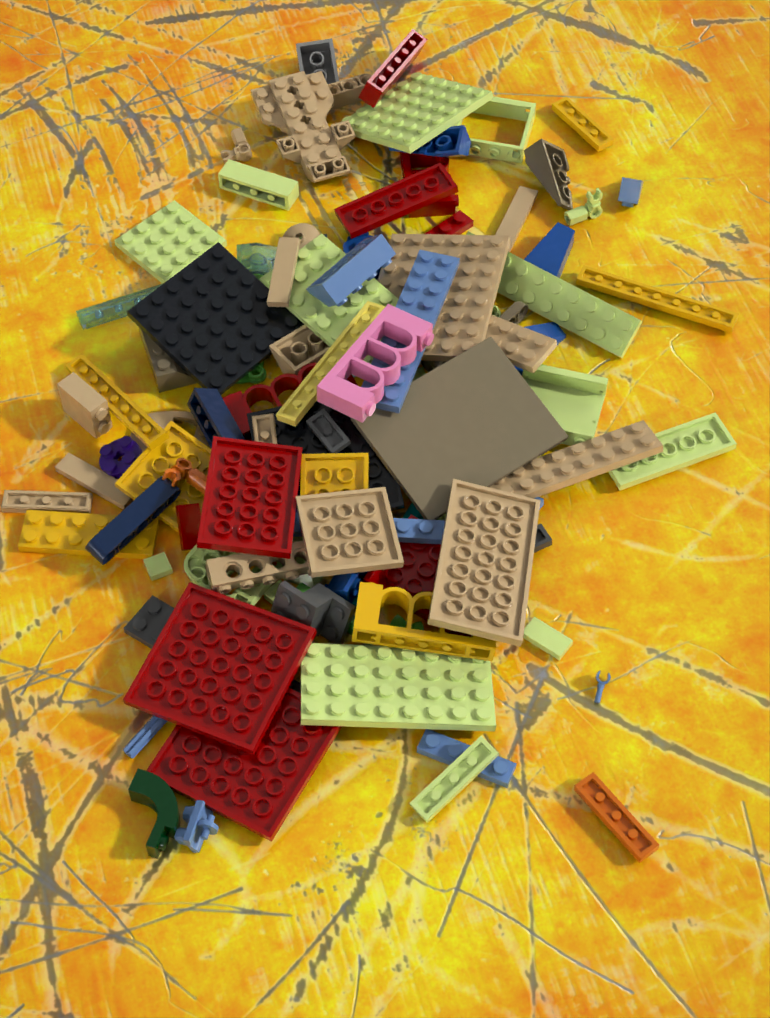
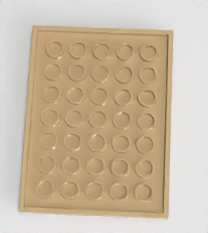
[377,234,511,361]

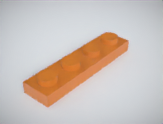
[574,772,659,863]

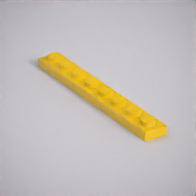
[576,265,739,333]
[65,354,169,451]

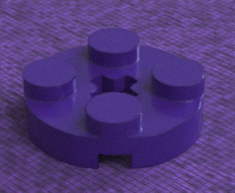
[99,436,142,479]

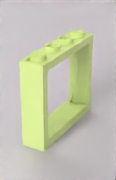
[451,96,536,164]

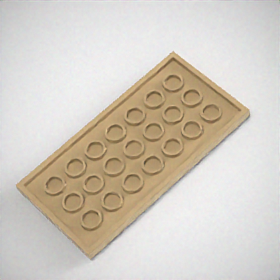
[427,479,541,647]

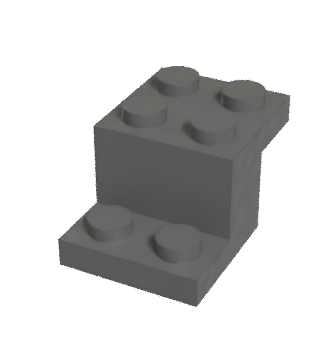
[270,581,356,644]

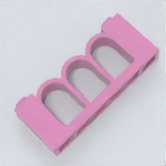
[317,304,434,423]

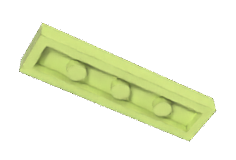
[410,736,499,823]

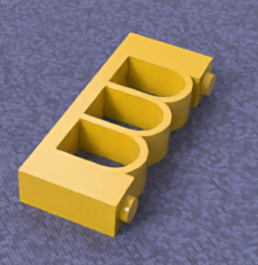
[352,582,496,661]

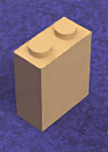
[57,372,113,439]

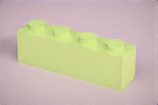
[218,159,299,211]

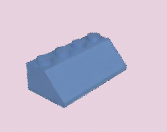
[306,234,396,307]

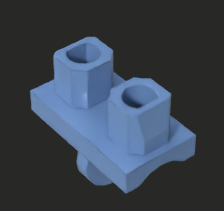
[174,800,219,853]

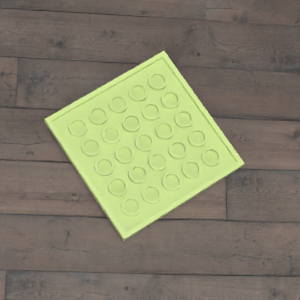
[341,72,494,154]

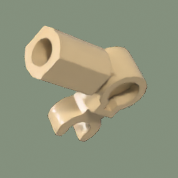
[220,128,252,165]

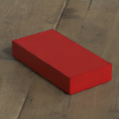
[175,503,201,551]

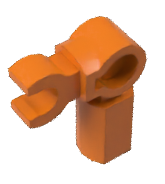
[162,458,207,494]

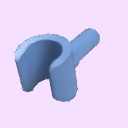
[594,670,611,703]

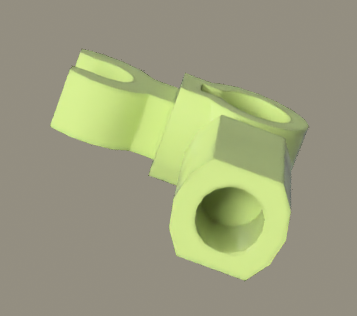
[564,188,603,226]

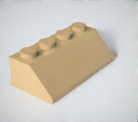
[269,325,330,376]

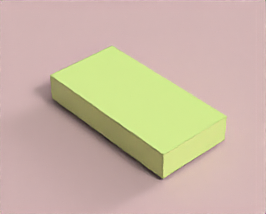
[523,616,573,661]

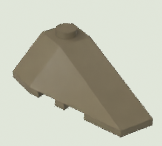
[524,139,573,210]

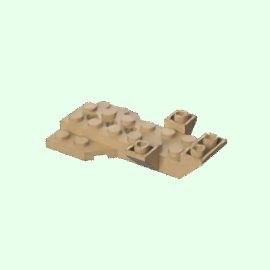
[251,71,355,183]

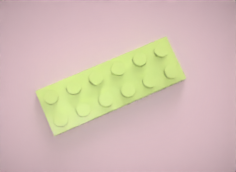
[608,412,737,491]

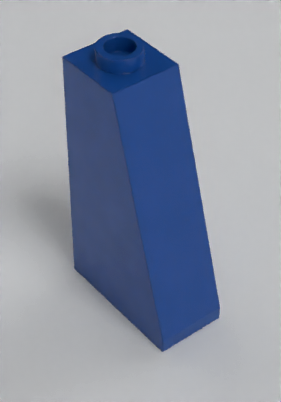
[524,222,575,278]

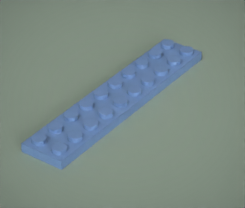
[361,250,460,413]

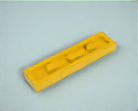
[551,96,614,152]

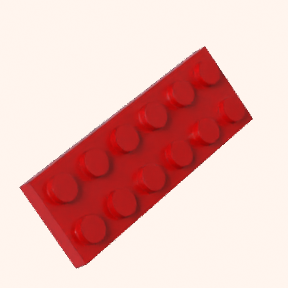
[334,163,458,239]

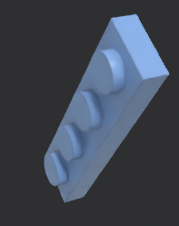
[417,729,517,788]

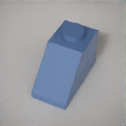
[618,177,643,207]

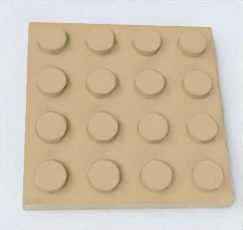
[295,487,404,578]

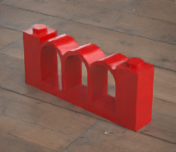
[399,152,459,218]
[222,362,358,441]

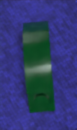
[128,769,180,859]

